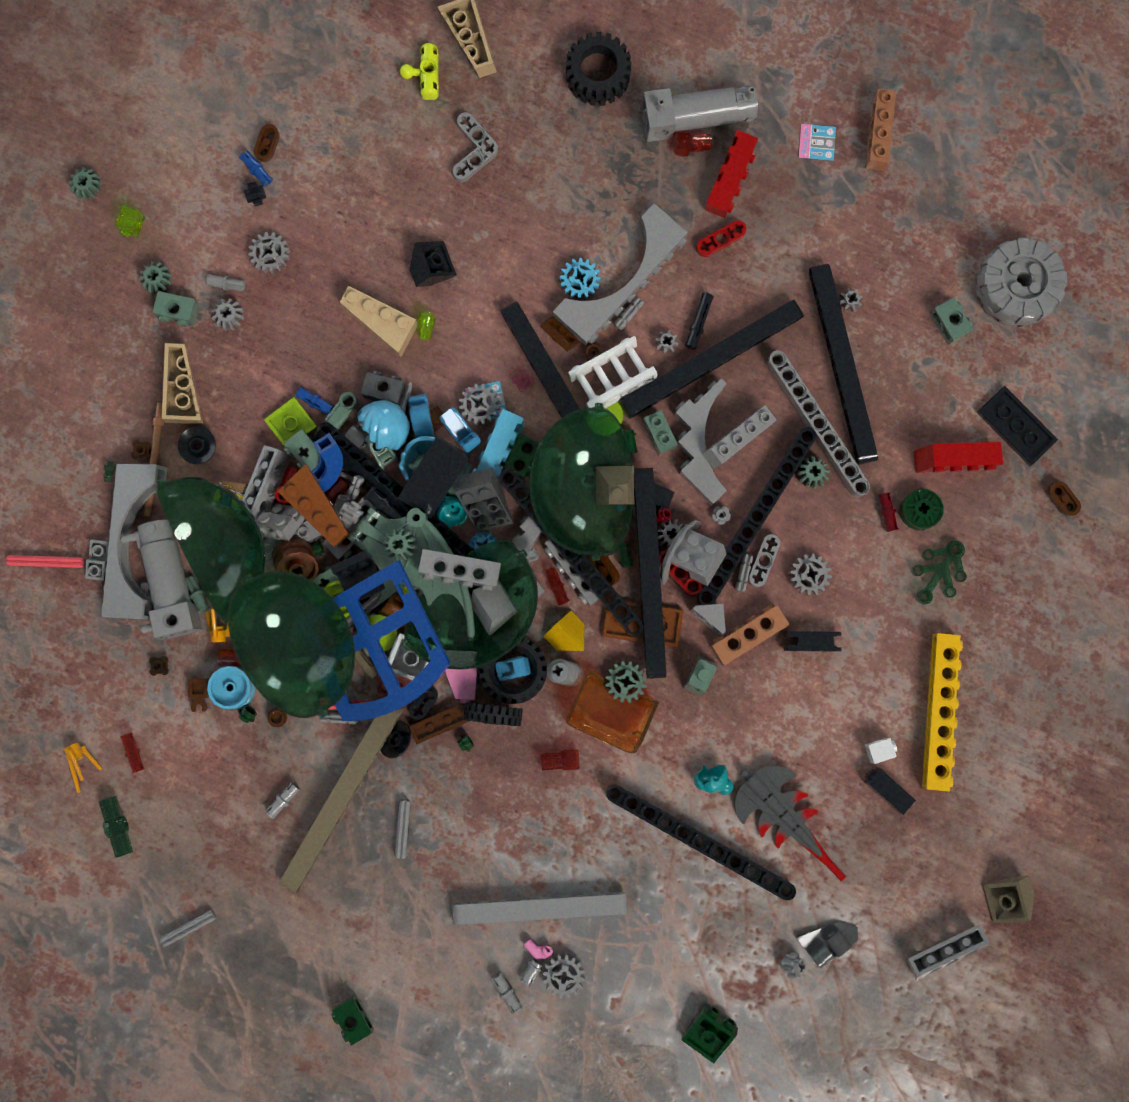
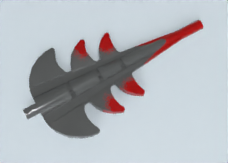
[735,765,846,881]

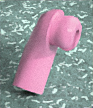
[523,938,553,959]

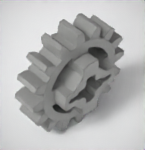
[248,232,290,274]
[459,384,500,425]
[789,554,832,596]
[543,954,585,999]

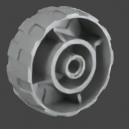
[975,237,1067,327]

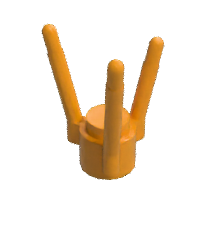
[205,598,236,642]
[64,742,102,793]

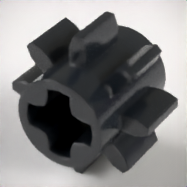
[244,181,267,206]

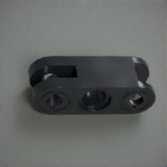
[784,631,842,652]

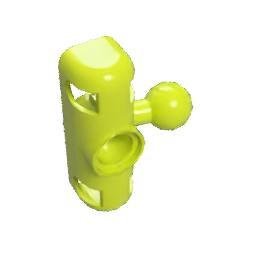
[400,43,439,100]

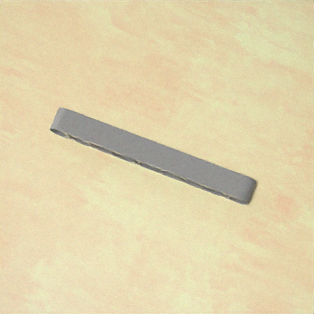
[767,350,870,498]
[452,892,628,925]

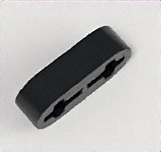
[409,687,438,720]

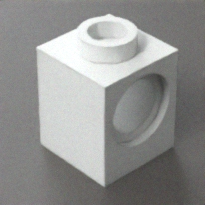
[864,738,897,764]

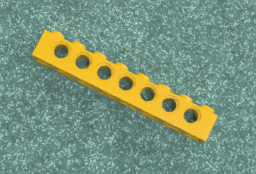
[922,633,963,792]

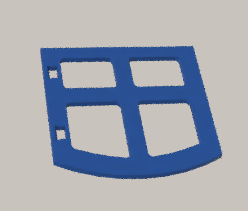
[294,560,450,721]

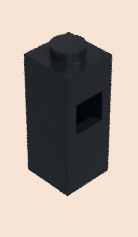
[864,768,916,815]

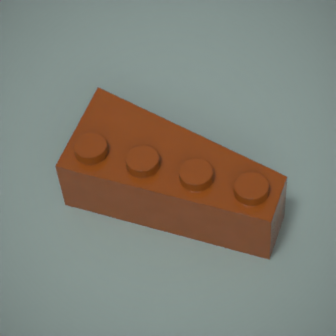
[277,464,349,548]

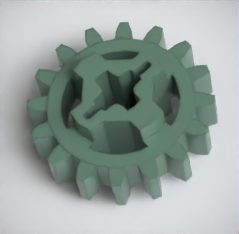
[605,661,647,703]

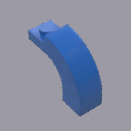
[312,433,343,492]

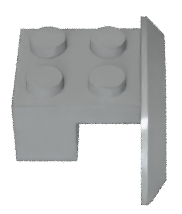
[660,520,726,586]

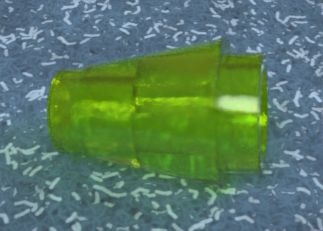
[417,312,436,341]

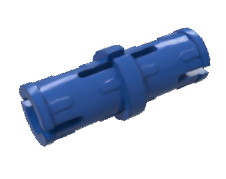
[239,150,273,187]
[296,387,334,415]

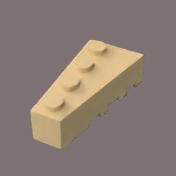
[438,0,497,78]
[340,286,418,358]
[162,343,204,424]

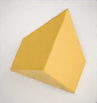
[543,610,584,651]

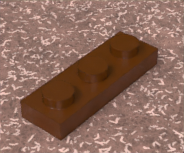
[409,703,469,745]

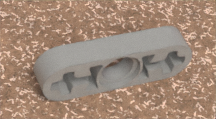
[748,534,780,588]

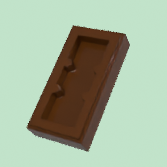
[540,316,580,352]

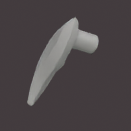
[399,382,412,413]

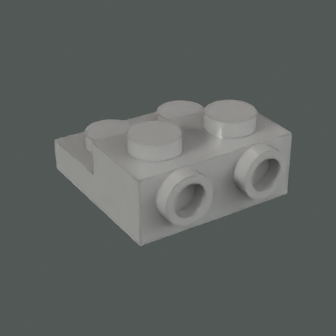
[253,503,305,541]

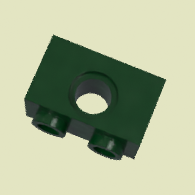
[331,995,374,1046]

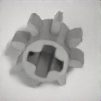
[839,288,863,313]
[655,330,679,355]
[339,501,363,525]
[781,953,806,978]

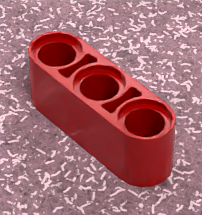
[659,549,702,596]

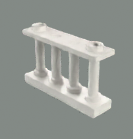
[568,336,658,416]

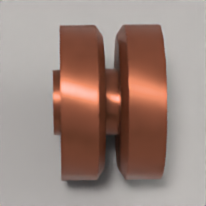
[272,538,319,588]

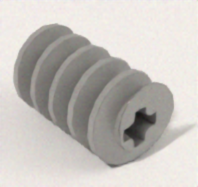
[547,659,584,687]

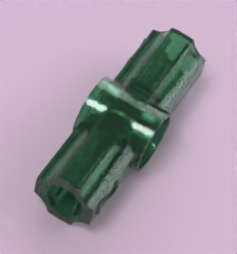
[99,796,133,858]

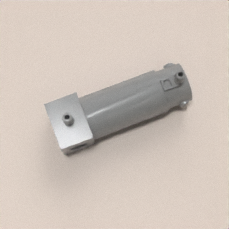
[642,85,758,142]
[121,520,203,640]

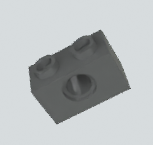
[361,371,405,405]

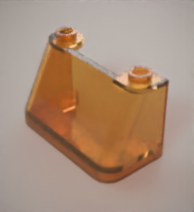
[566,670,659,754]

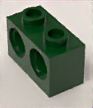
[503,434,540,480]

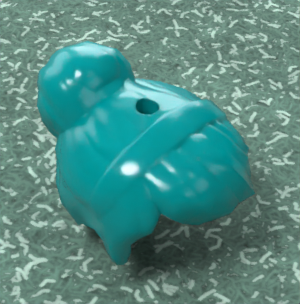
[436,495,468,528]
[693,765,733,795]

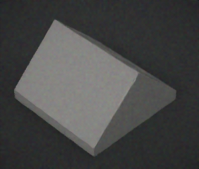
[471,580,518,635]
[690,604,726,636]

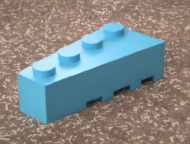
[473,409,525,481]

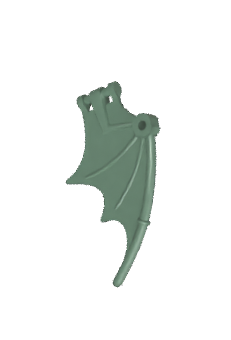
[347,507,475,638]

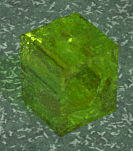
[114,205,145,238]

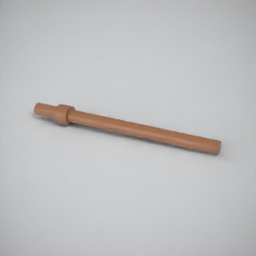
[143,403,164,517]

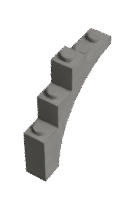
[674,378,727,506]

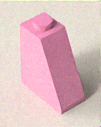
[445,651,479,703]

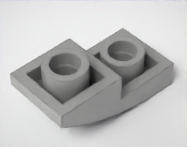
[85,539,109,581]

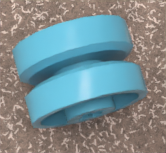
[207,666,256,709]

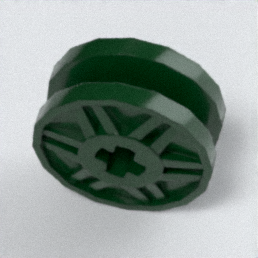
[900,489,944,531]

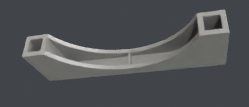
[553,203,688,346]
[101,464,167,620]

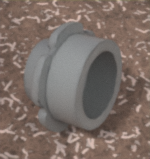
[712,506,731,525]

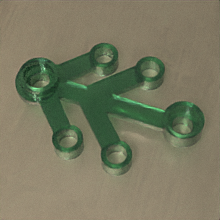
[911,540,967,605]

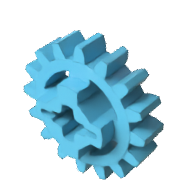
[560,258,601,300]

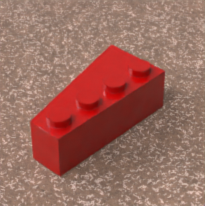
[704,129,758,218]
[914,442,1003,473]

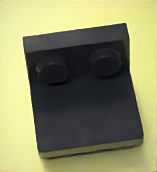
[330,550,385,601]

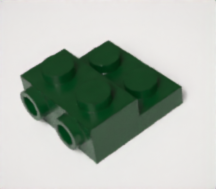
[681,1004,738,1064]

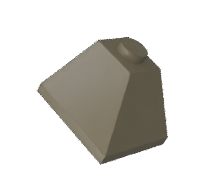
[596,466,634,505]
[983,876,1035,924]

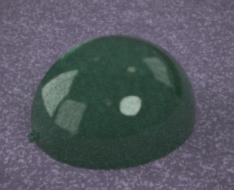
[529,403,633,561]
[155,477,266,623]
[402,540,538,670]
[228,571,355,718]

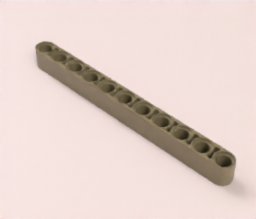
[279,707,404,893]

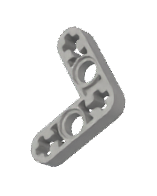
[453,112,498,182]

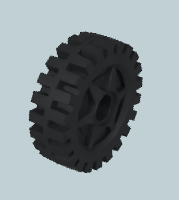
[464,702,523,726]

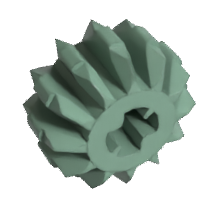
[68,167,102,201]
[139,261,172,294]
[797,456,830,489]
[383,528,417,561]

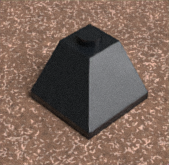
[410,241,457,287]

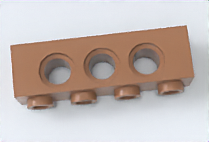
[865,89,896,171]
[710,604,790,666]

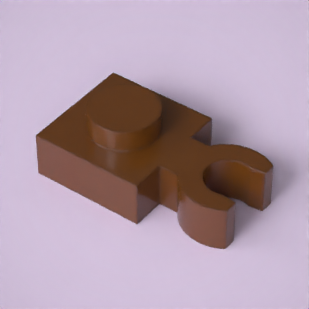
[188,678,209,712]

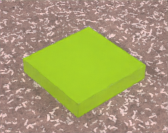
[264,397,318,447]

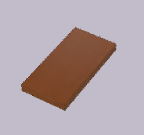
[602,598,683,648]

